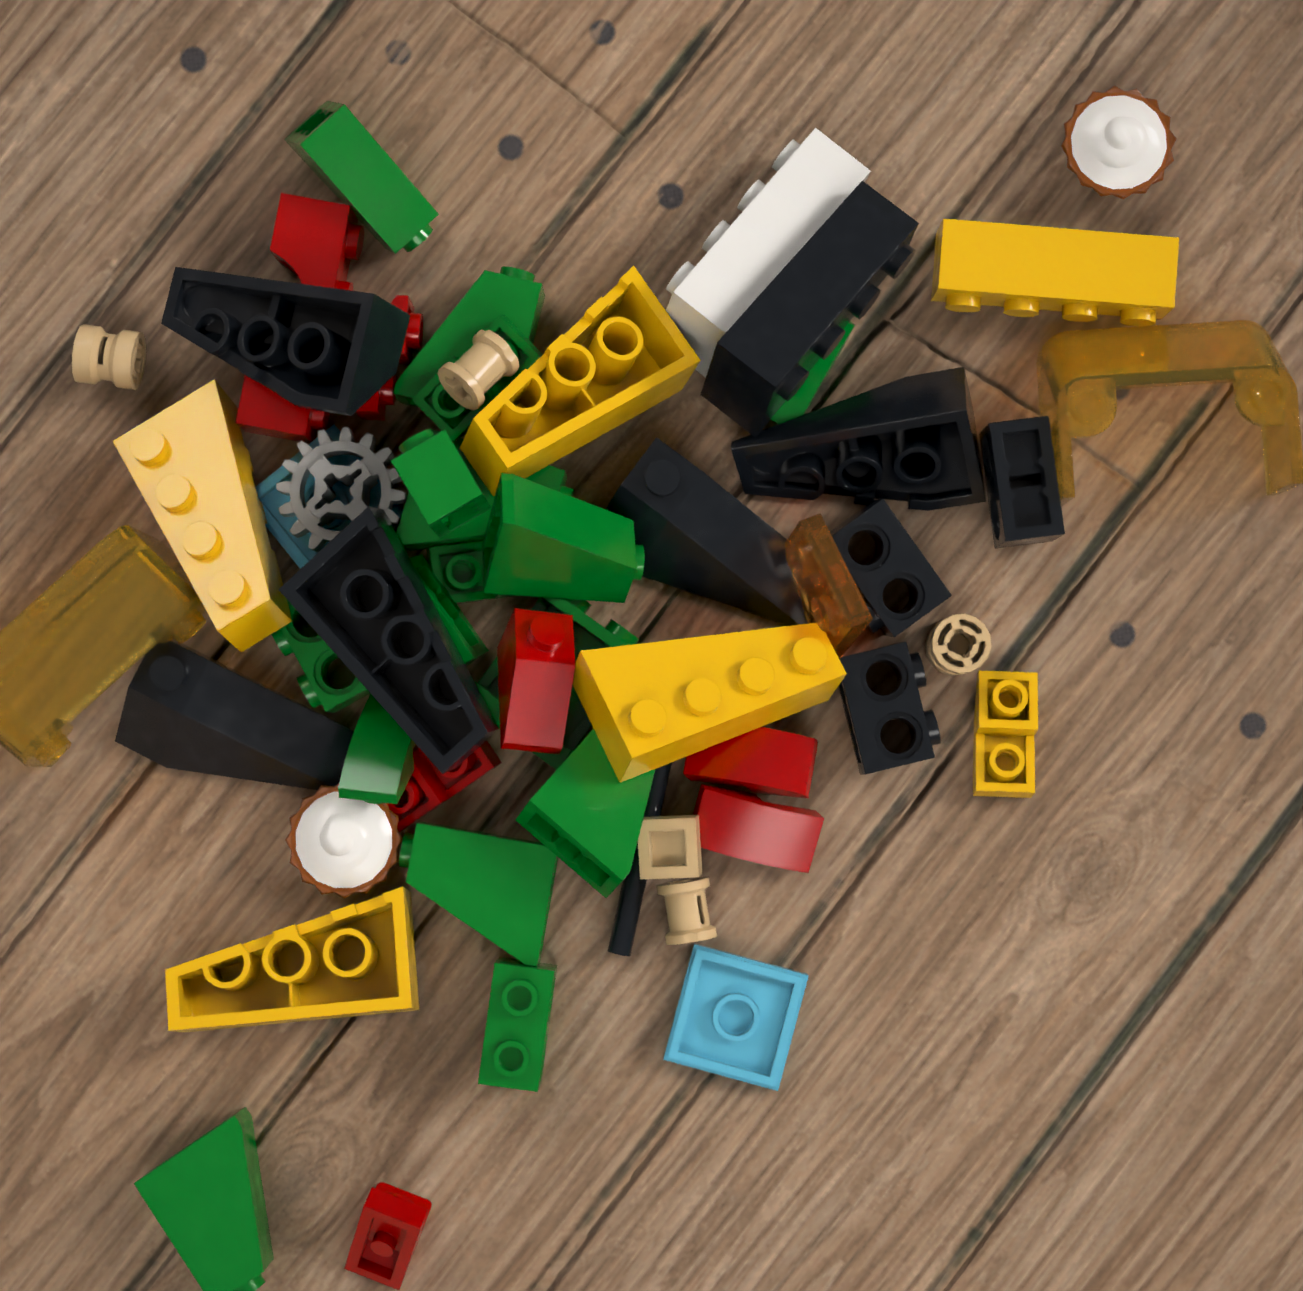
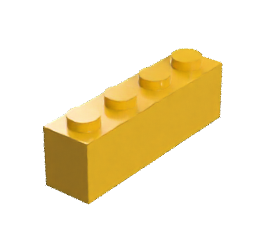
[931,219,1179,327]

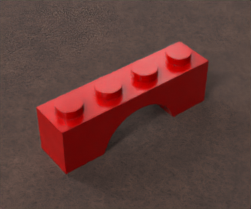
[235,193,364,444]

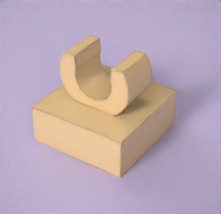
[638,815,702,880]

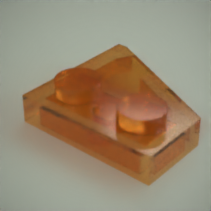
[785,513,873,658]

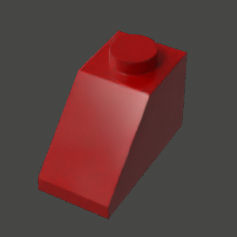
[497,608,575,754]

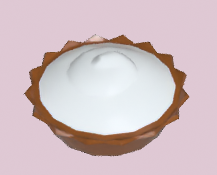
[1061,85,1177,199]
[285,784,403,899]

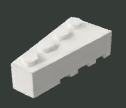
[666,128,871,378]

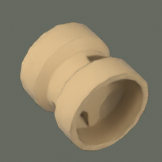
[72,324,146,390]
[925,614,991,676]

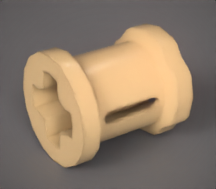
[438,330,519,410]
[656,877,717,945]

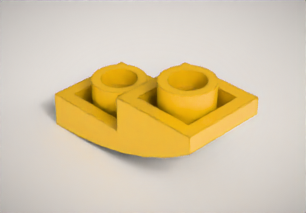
[973,670,1038,798]

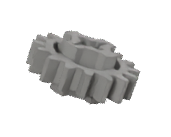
[276,427,408,553]

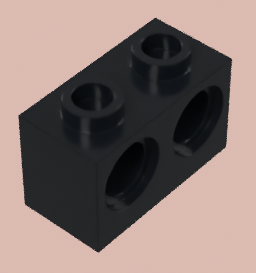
[979,415,1065,549]
[817,499,952,638]
[838,642,941,775]

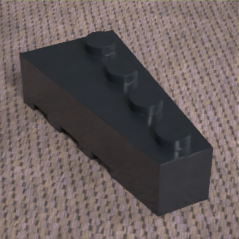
[700,181,919,438]
[278,506,499,774]

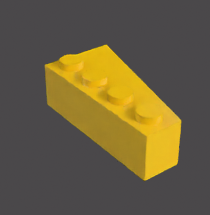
[460,266,701,496]
[113,379,292,652]
[572,622,847,783]
[165,886,419,1032]

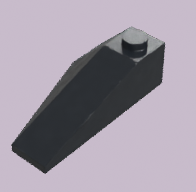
[161,267,410,416]
[731,367,986,511]
[605,437,843,626]
[115,633,354,790]

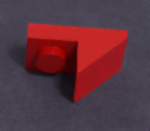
[344,1182,432,1290]

